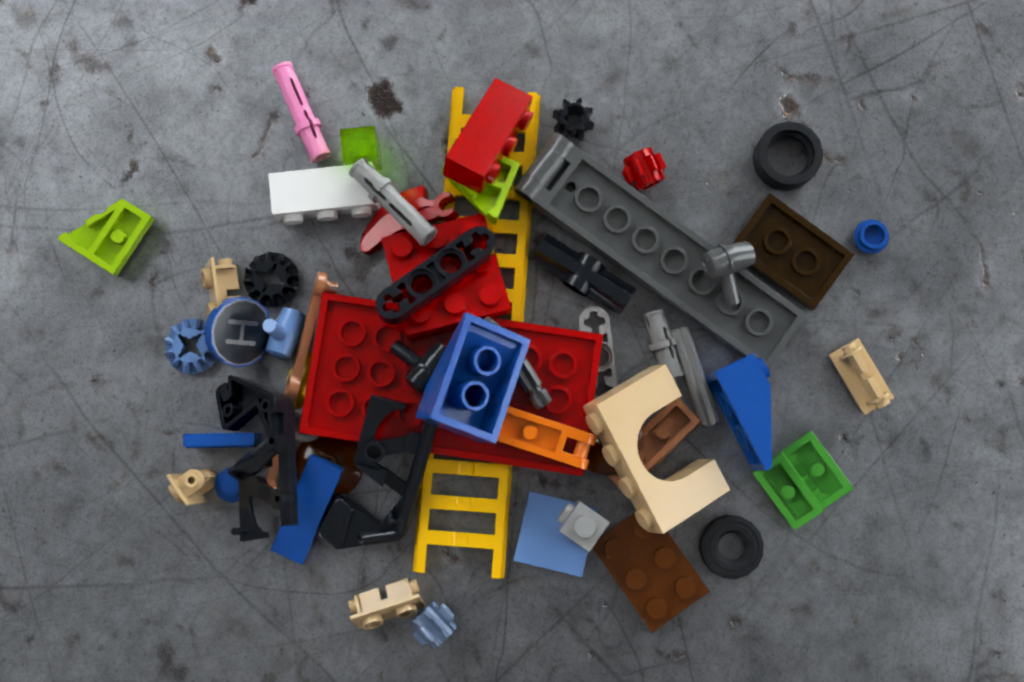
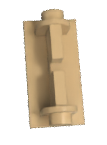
[201,257,241,319]
[828,338,894,415]
[166,469,217,506]
[348,577,426,630]

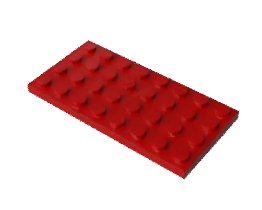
[299,292,604,476]

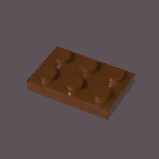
[593,511,710,633]

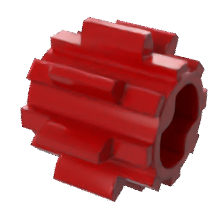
[622,147,667,191]

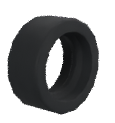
[753,121,823,191]

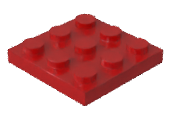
[381,213,512,340]

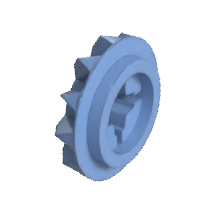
[164,319,217,374]

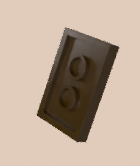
[733,193,855,311]

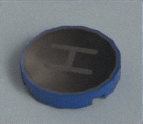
[204,296,270,367]

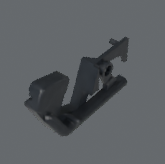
[216,375,299,542]
[317,394,438,549]

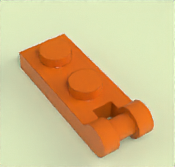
[497,406,598,471]

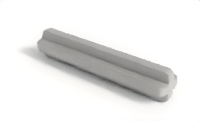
[671,326,720,428]

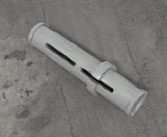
[349,158,438,246]

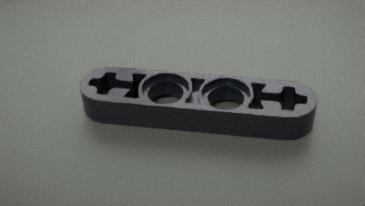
[375,226,496,325]

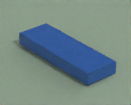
[270,454,345,565]

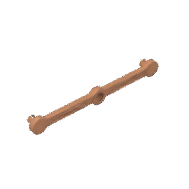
[260,271,338,503]

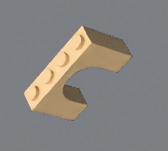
[582,364,730,534]

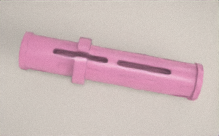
[271,61,331,163]

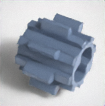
[410,600,457,650]

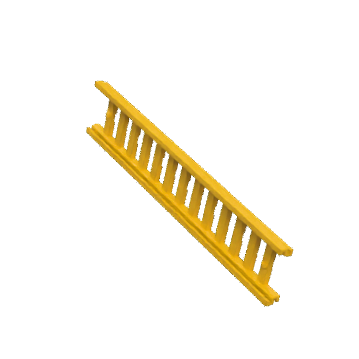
[412,87,541,579]

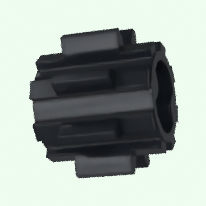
[553,98,595,141]

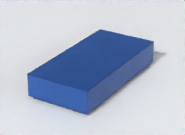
[183,433,262,448]

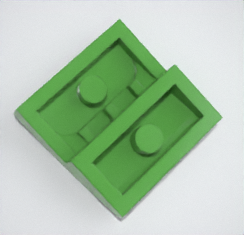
[753,430,853,531]

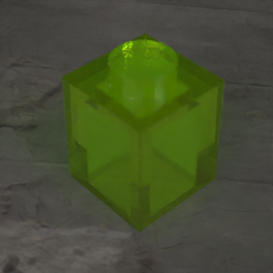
[340,126,382,170]

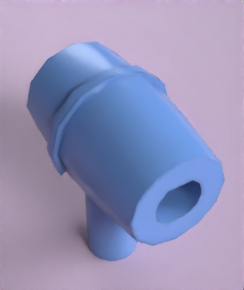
[263,307,306,360]

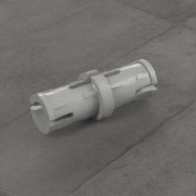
[643,308,684,378]

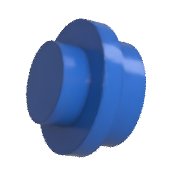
[853,219,889,254]
[215,467,239,503]

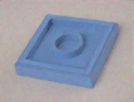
[513,491,598,577]

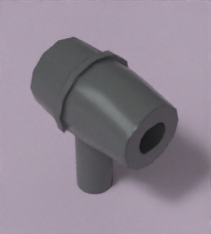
[701,241,756,306]

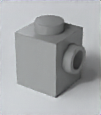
[557,500,610,552]

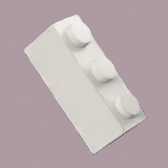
[268,162,380,225]

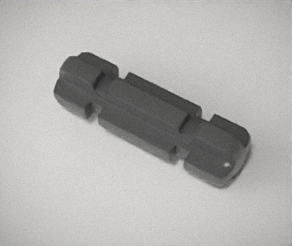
[518,359,552,410]

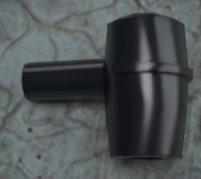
[390,340,446,394]

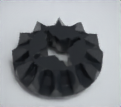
[243,251,299,307]

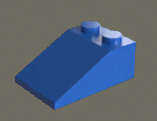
[415,312,531,444]
[705,353,772,471]

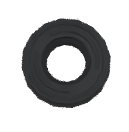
[699,515,764,579]

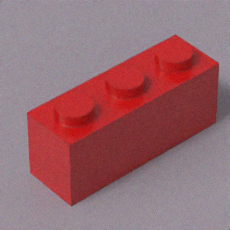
[443,78,534,194]

